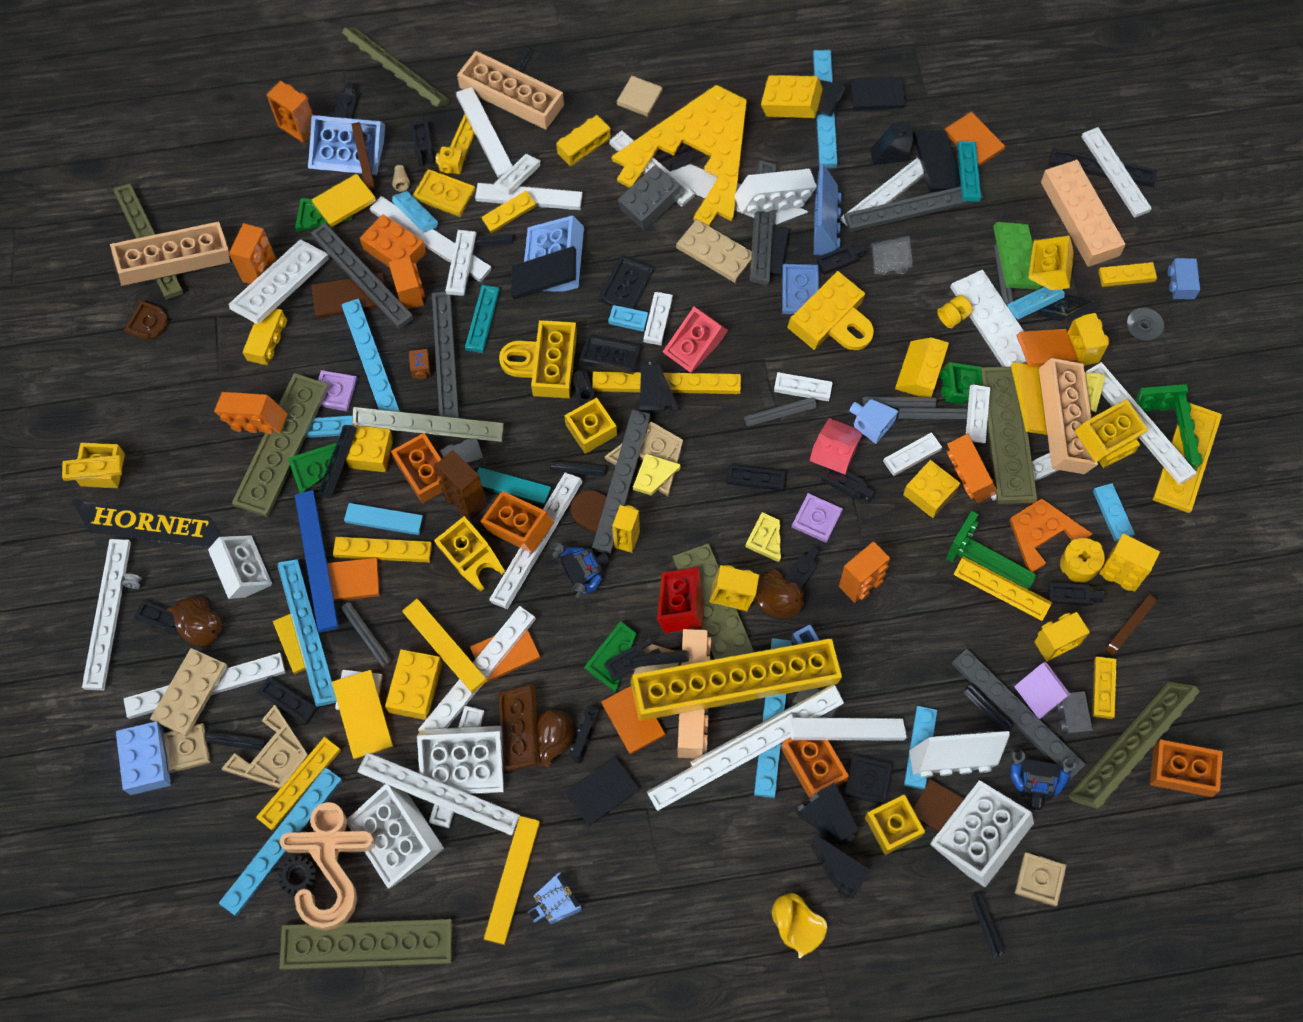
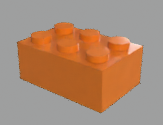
[267,81,312,143]
[360,214,427,267]
[229,223,276,284]
[214,392,288,434]
[391,433,443,504]
[946,434,997,503]
[481,491,554,554]
[839,541,890,603]
[781,737,849,799]
[1150,740,1223,797]

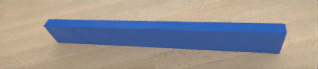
[295,490,339,633]

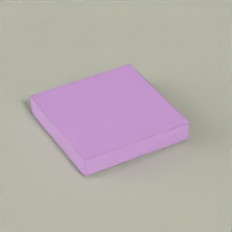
[318,370,358,411]
[792,493,843,543]
[1014,662,1071,719]

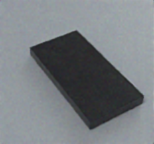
[913,131,961,192]
[511,246,576,299]

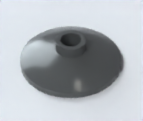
[1127,308,1164,341]

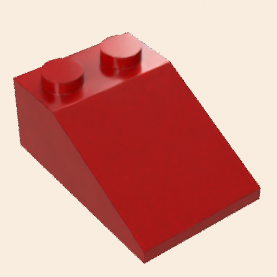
[657,567,704,633]

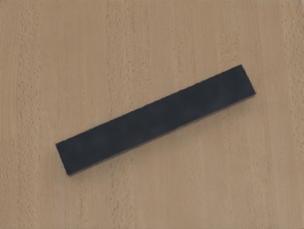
[1049,148,1157,188]

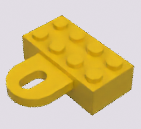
[787,271,873,350]
[499,320,577,398]

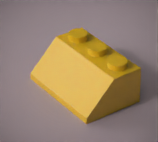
[1028,236,1074,290]
[895,338,949,397]

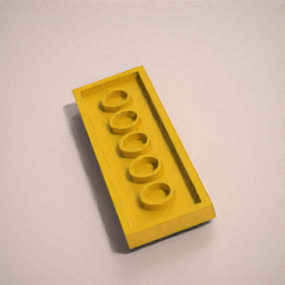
[1152,403,1222,513]

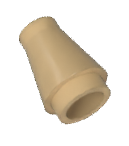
[392,165,410,192]

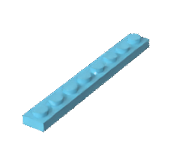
[813,50,837,168]
[341,299,400,431]
[278,559,337,707]
[754,638,792,798]
[219,767,343,917]

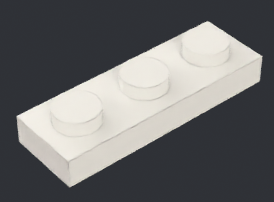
[494,154,540,195]
[644,292,673,345]
[774,372,832,401]
[966,385,990,444]
[883,433,942,476]

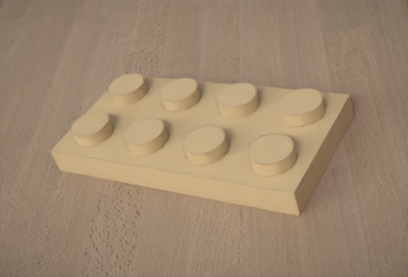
[676,219,752,283]
[150,648,227,737]

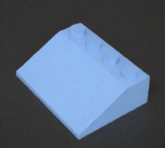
[308,115,385,175]
[524,216,584,292]

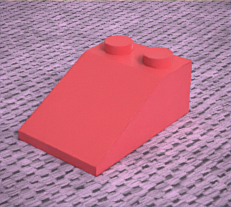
[663,307,728,373]
[810,418,863,474]

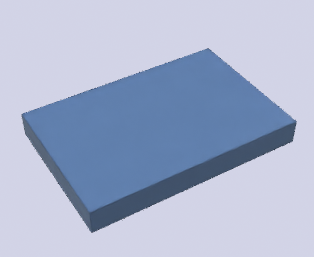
[782,264,819,314]

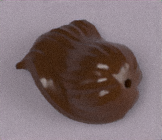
[754,569,804,619]
[167,597,222,647]
[537,710,574,768]

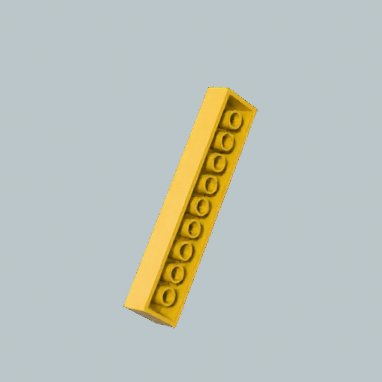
[630,639,842,721]

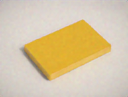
[413,169,476,217]
[312,174,376,227]

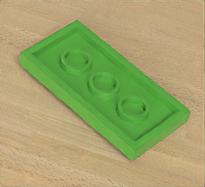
[993,222,1042,289]

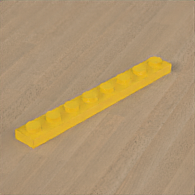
[592,372,741,394]

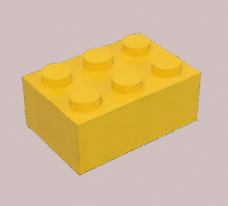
[761,75,823,118]
[1074,399,1149,463]
[1099,533,1160,592]
[385,650,442,720]

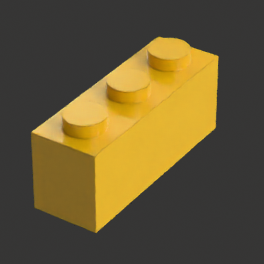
[556,115,611,167]
[243,308,287,365]
[612,505,640,553]

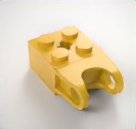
[434,516,505,591]

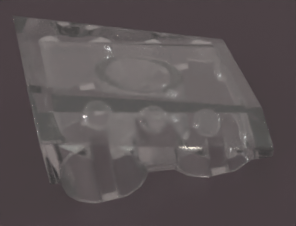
[871,236,913,275]

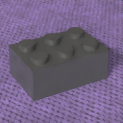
[618,164,682,231]

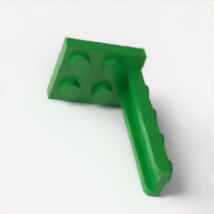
[1135,384,1202,471]
[946,511,1036,590]

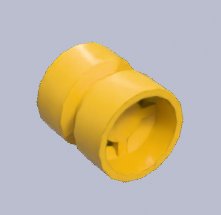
[937,295,973,328]

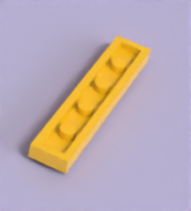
[333,537,432,563]
[953,556,1052,621]
[256,737,341,831]

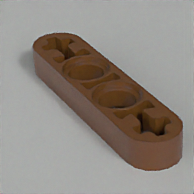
[351,122,375,190]
[1105,594,1158,656]

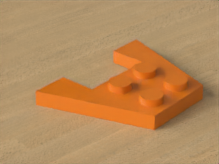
[1009,499,1092,573]

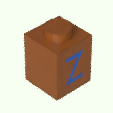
[409,349,431,380]

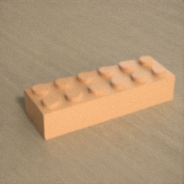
[457,51,564,129]
[1041,160,1126,267]
[110,222,230,286]
[1039,358,1098,474]
[678,629,711,758]

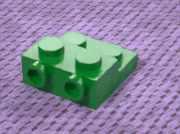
[939,362,983,404]

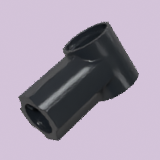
[572,371,595,407]

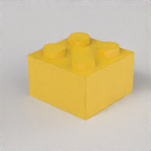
[1068,313,1109,366]
[564,398,617,454]
[346,425,393,472]
[76,443,125,488]
[903,460,960,518]
[709,565,759,611]
[1034,612,1090,662]
[865,795,925,855]

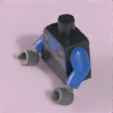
[550,543,610,598]
[1010,750,1076,810]

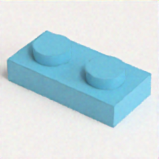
[608,305,648,332]

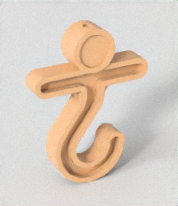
[280,802,375,930]

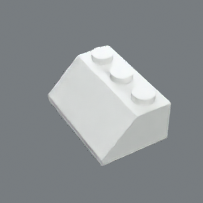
[208,535,272,599]

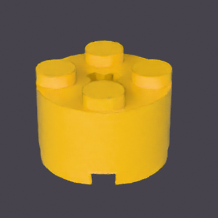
[1060,538,1105,583]

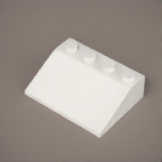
[417,726,504,794]
[909,731,1009,778]
[930,780,1034,887]
[347,784,444,889]

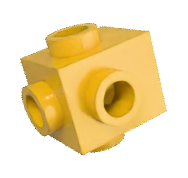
[436,147,464,174]

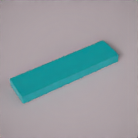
[957,141,981,201]
[465,285,500,353]
[477,467,551,506]

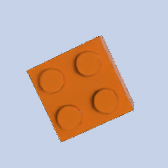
[389,256,425,309]

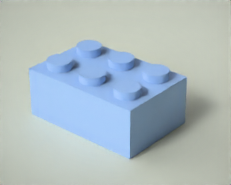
[116,722,171,795]

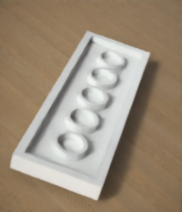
[229,239,329,324]
[950,270,1027,367]

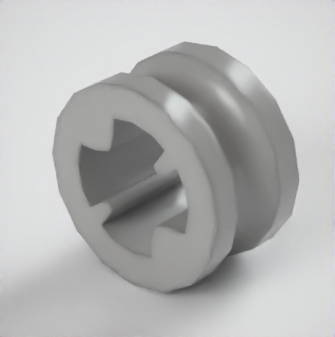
[122,574,142,589]

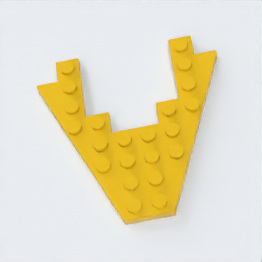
[612,85,746,227]

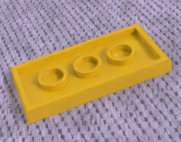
[1011,362,1047,435]
[332,670,393,759]

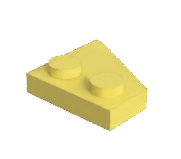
[1085,373,1106,412]
[633,454,681,495]
[745,512,781,562]

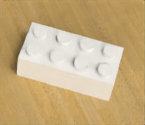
[734,169,817,214]

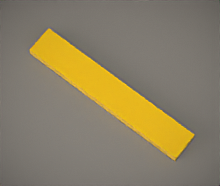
[402,599,488,694]
[484,816,540,945]

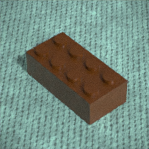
[435,450,487,521]

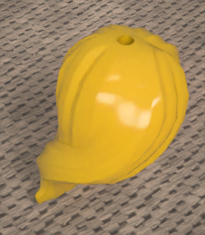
[772,893,827,958]

